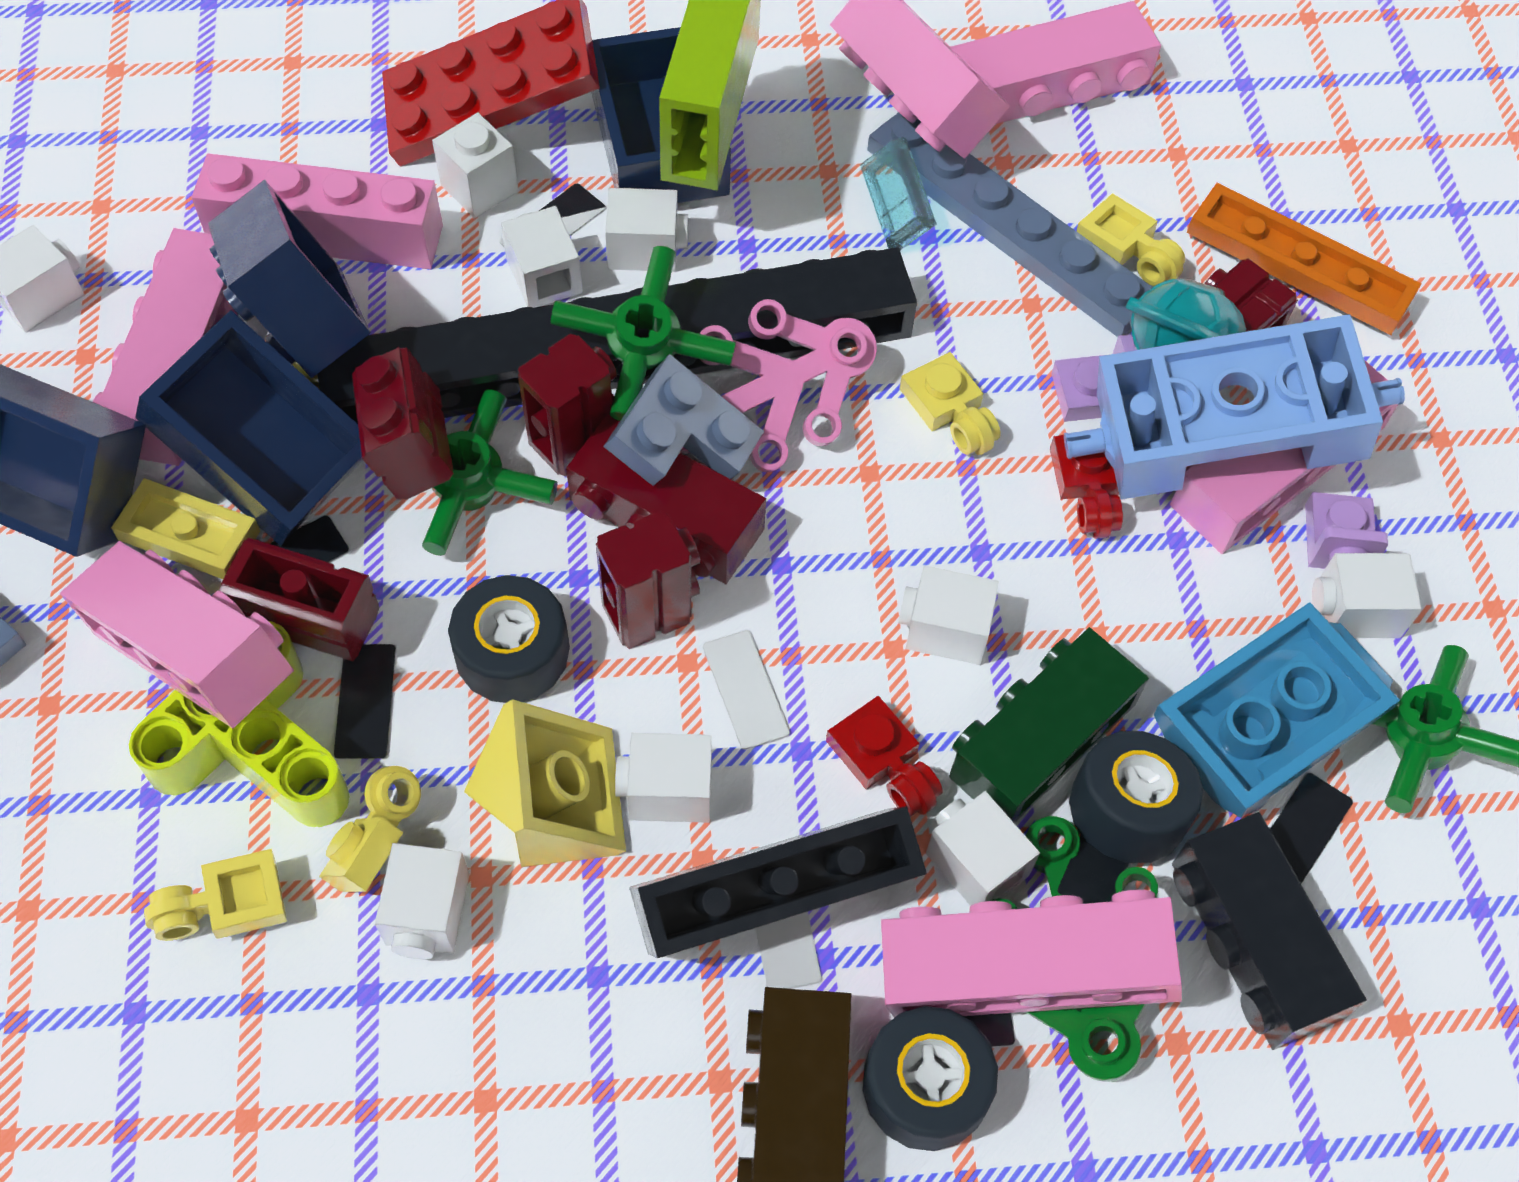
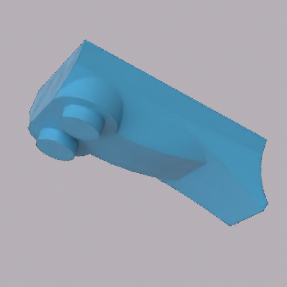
[1154,602,1400,818]

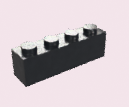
[629,806,927,959]

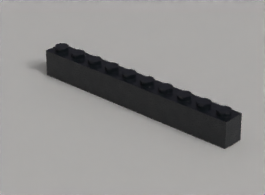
[317,247,917,424]

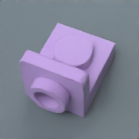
[1051,334,1136,422]
[1305,492,1388,569]

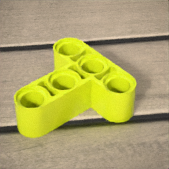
[128,621,350,828]

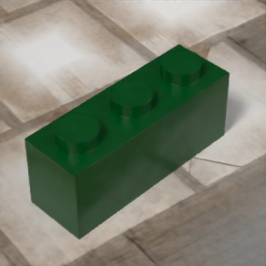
[949,627,1149,824]

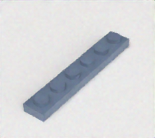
[867,112,1153,338]

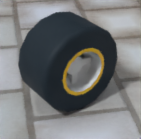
[448,575,570,703]
[1069,731,1204,863]
[862,1006,998,1151]

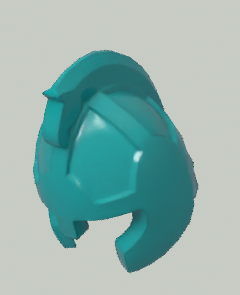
[1125,279,1246,350]

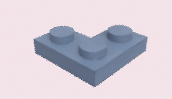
[603,354,764,486]

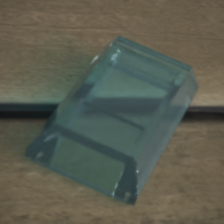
[860,137,937,251]

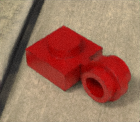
[1050,435,1123,539]
[826,695,943,817]

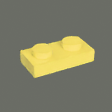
[111,478,260,579]

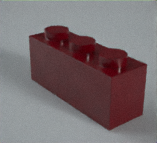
[566,414,766,585]

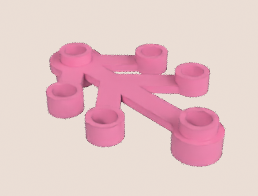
[680,299,877,473]

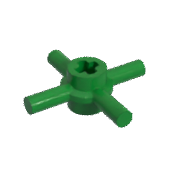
[551,246,736,421]
[422,390,558,556]
[1372,645,1519,813]

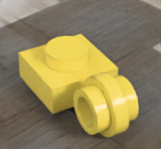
[1077,193,1185,286]
[899,351,1001,455]
[319,766,421,892]
[144,848,287,941]

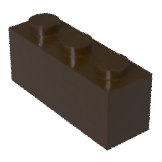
[737,987,852,1182]

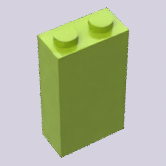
[659,0,761,191]

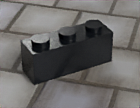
[1172,812,1367,1051]

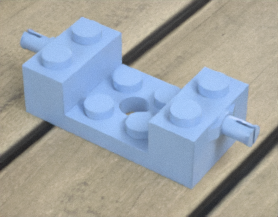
[1064,314,1405,500]

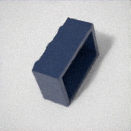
[591,27,731,203]
[208,180,371,378]
[135,310,363,546]
[0,364,146,557]

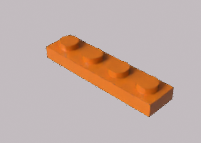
[1186,182,1422,335]

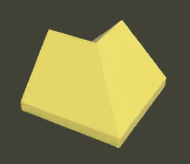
[464,699,626,867]

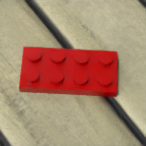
[382,0,600,167]

